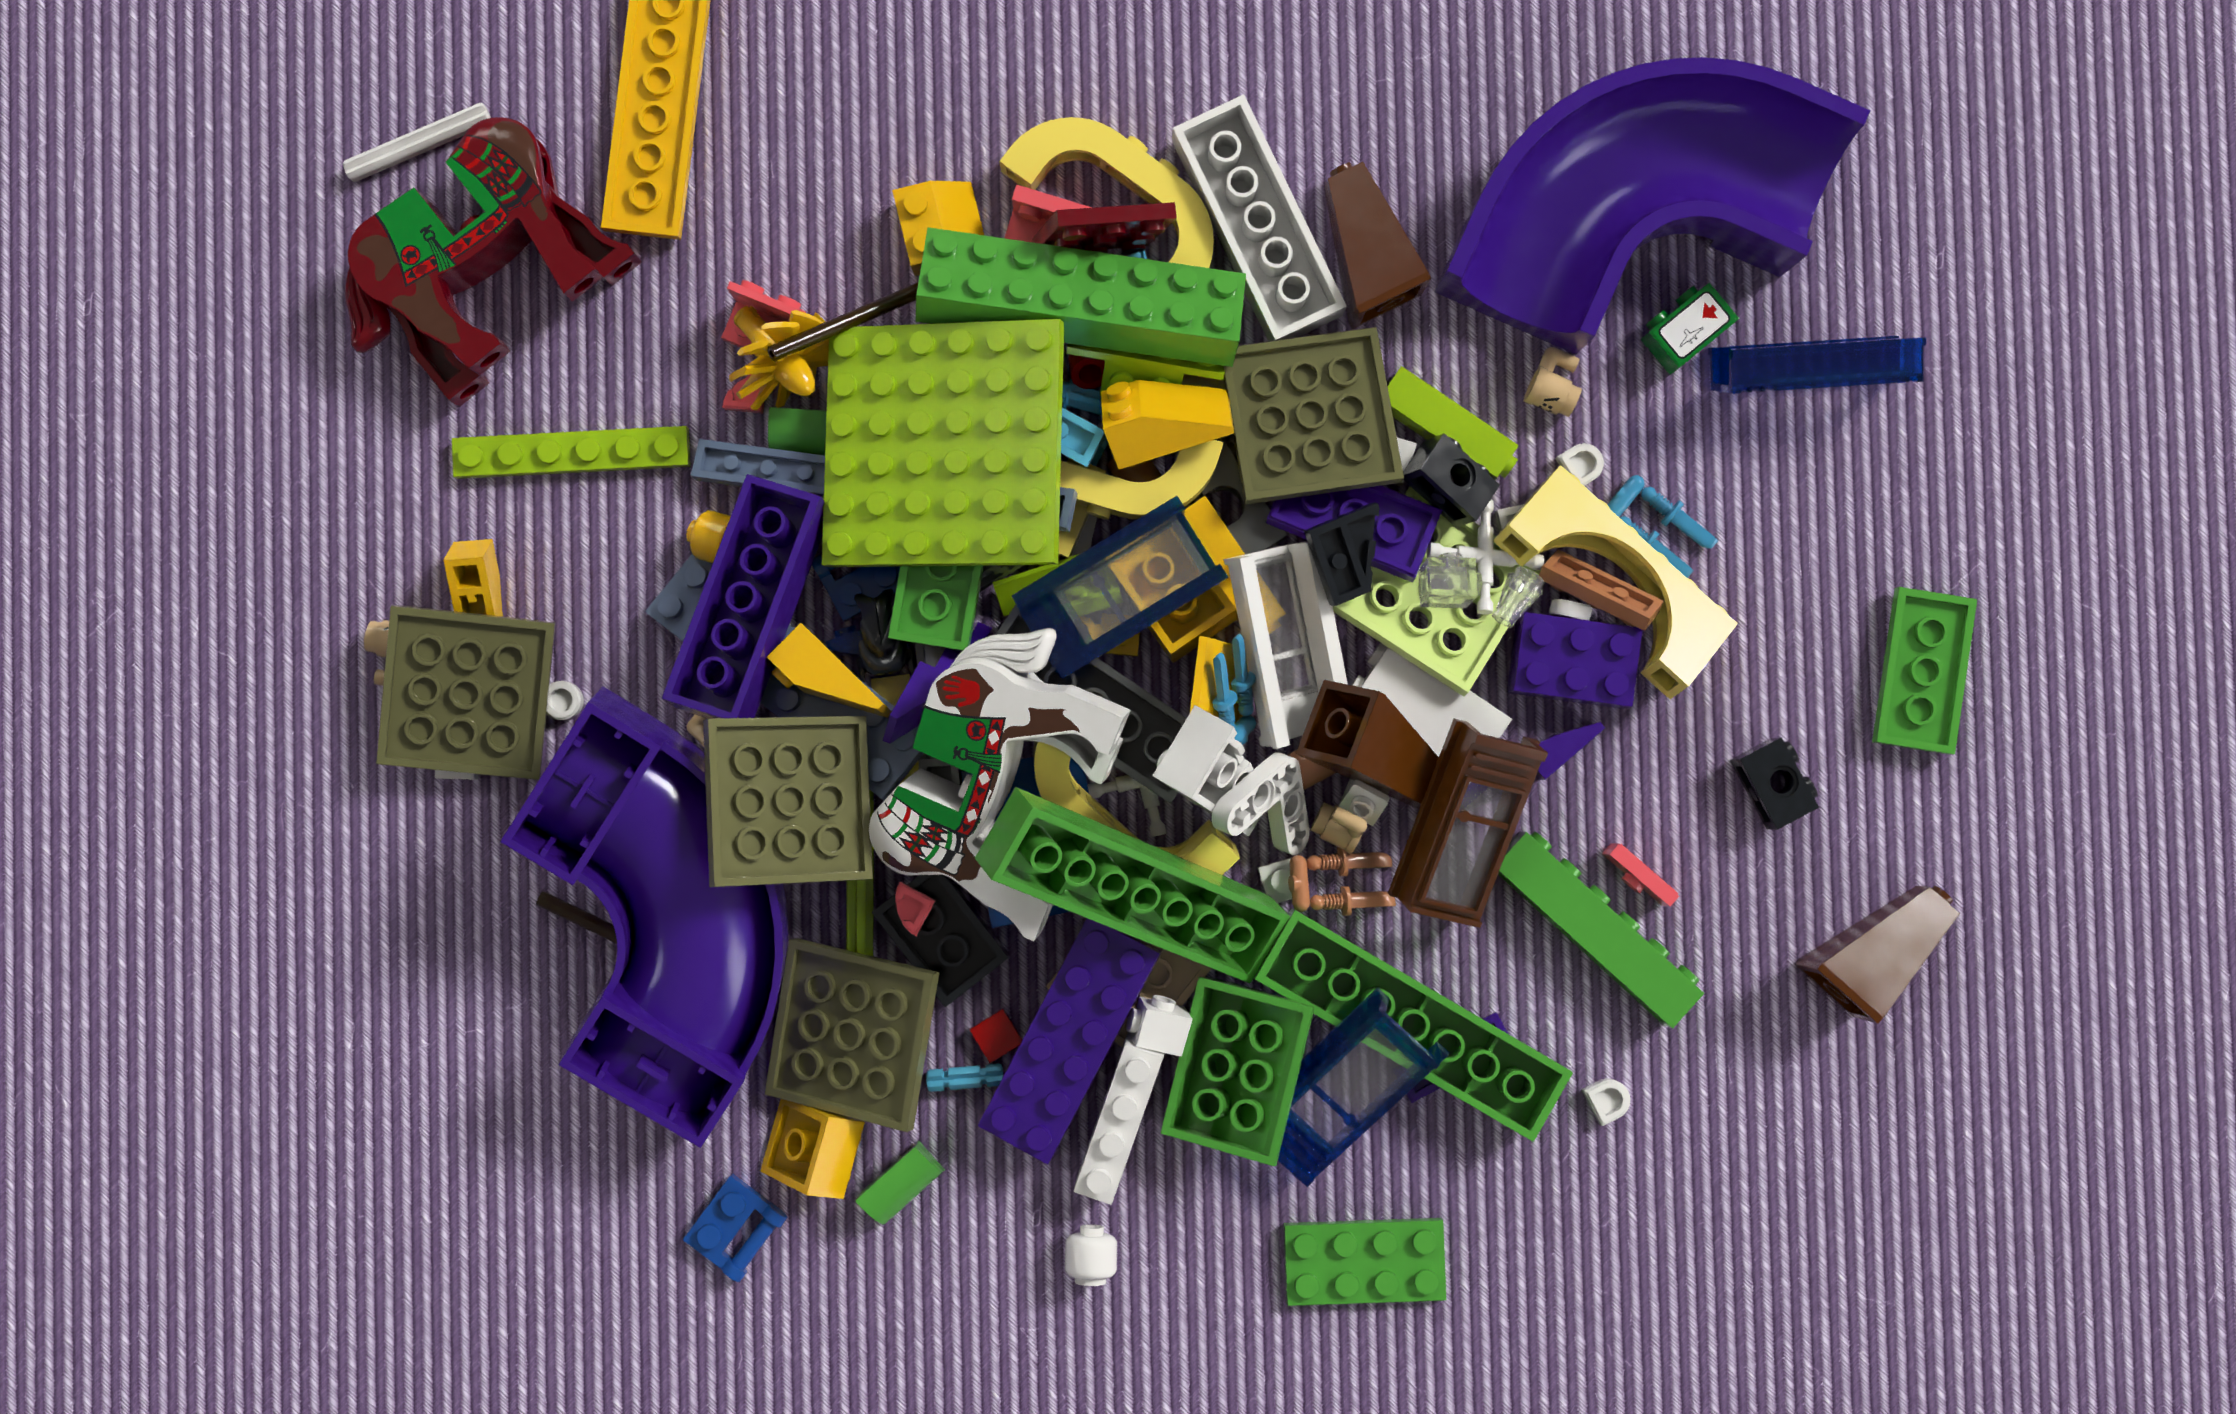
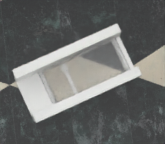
[1224,542,1348,749]

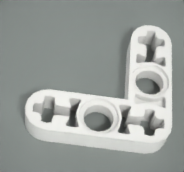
[1212,752,1310,855]

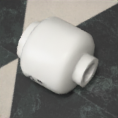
[1065,1225,1117,1286]

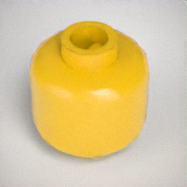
[686,510,731,563]

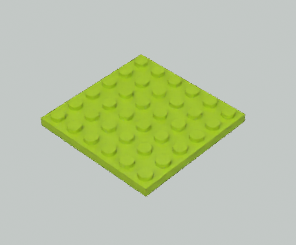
[822,319,1064,567]

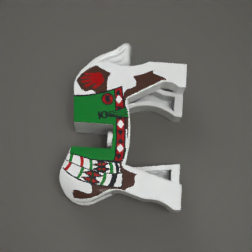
[869,628,1131,941]

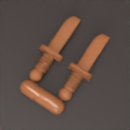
[1288,847,1396,916]

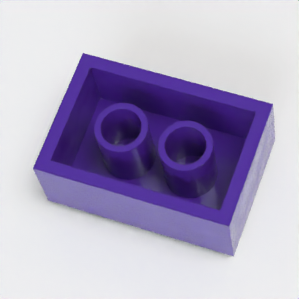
[1506,612,1642,709]

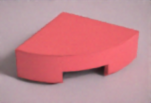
[722,374,764,414]
[895,881,936,936]

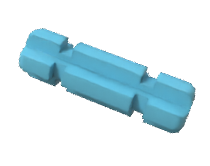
[926,1064,1004,1092]

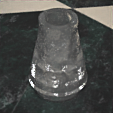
[1492,566,1545,628]

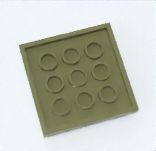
[1223,327,1404,505]
[376,605,556,780]
[703,716,873,887]
[765,938,939,1132]

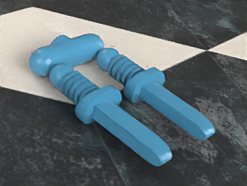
[1607,475,1718,578]
[1212,634,1256,745]

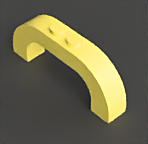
[999,117,1214,268]
[1060,440,1224,520]
[1033,741,1240,875]

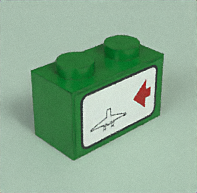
[1640,283,1740,375]

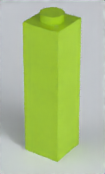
[1387,366,1519,480]

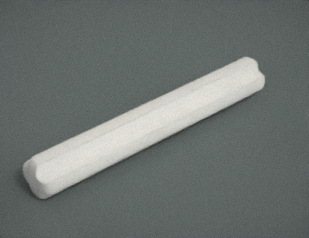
[343,103,491,182]

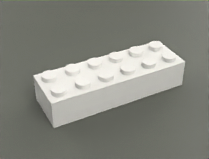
[1172,94,1347,342]

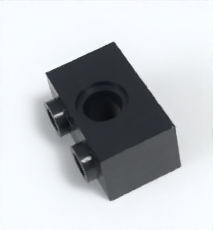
[1403,433,1500,528]
[1730,737,1819,830]

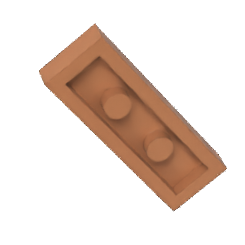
[1538,549,1664,631]

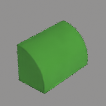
[768,407,827,455]
[855,1140,945,1225]

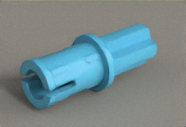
[1062,378,1102,415]

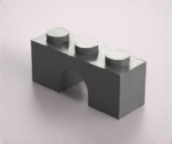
[1199,437,1287,554]

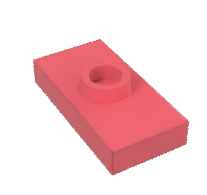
[1602,843,1679,907]

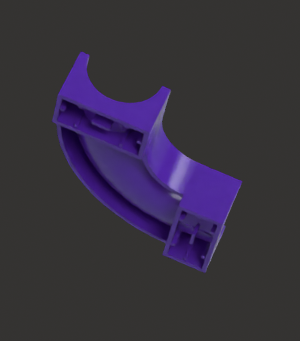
[1434,57,1871,355]
[500,686,788,1148]

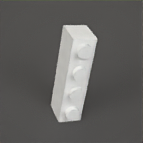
[1074,1032,1164,1205]

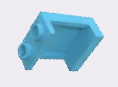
[1061,408,1108,467]

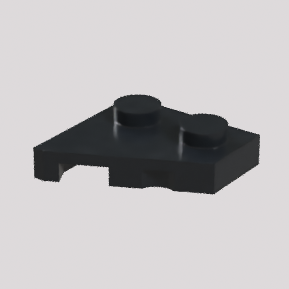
[1303,503,1380,606]

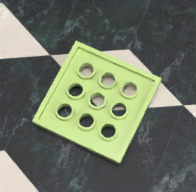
[1333,487,1541,697]

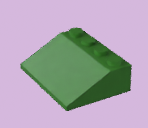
[1161,977,1315,1167]

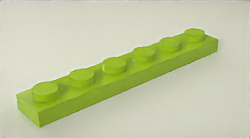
[452,426,691,479]

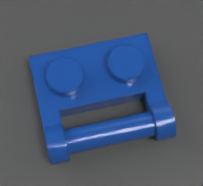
[812,554,900,622]
[683,1173,788,1282]

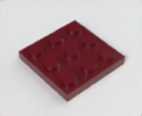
[1032,202,1177,254]

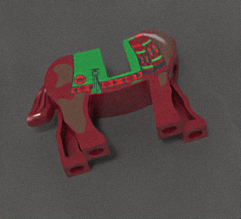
[345,117,642,407]

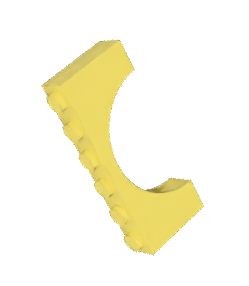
[1493,465,1738,699]

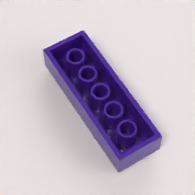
[662,474,825,719]
[978,918,1163,1165]

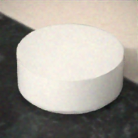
[547,681,584,720]

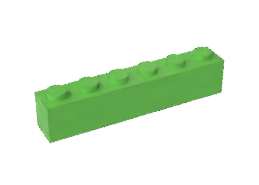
[1498,831,1704,1029]

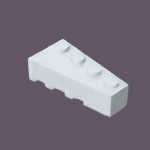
[1153,705,1261,836]

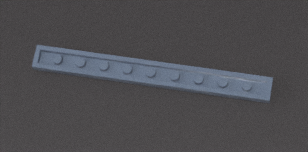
[691,439,1078,532]

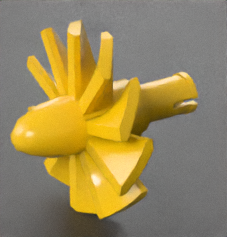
[729,306,829,410]

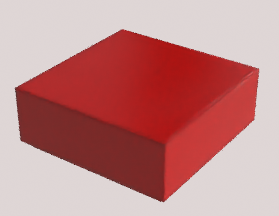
[969,1008,1023,1063]

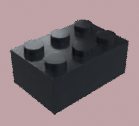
[871,875,1010,1007]

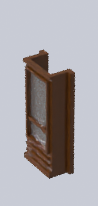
[1388,718,1548,928]

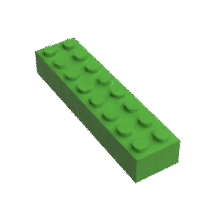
[915,227,1246,367]
[975,787,1290,984]
[1254,908,1573,1142]

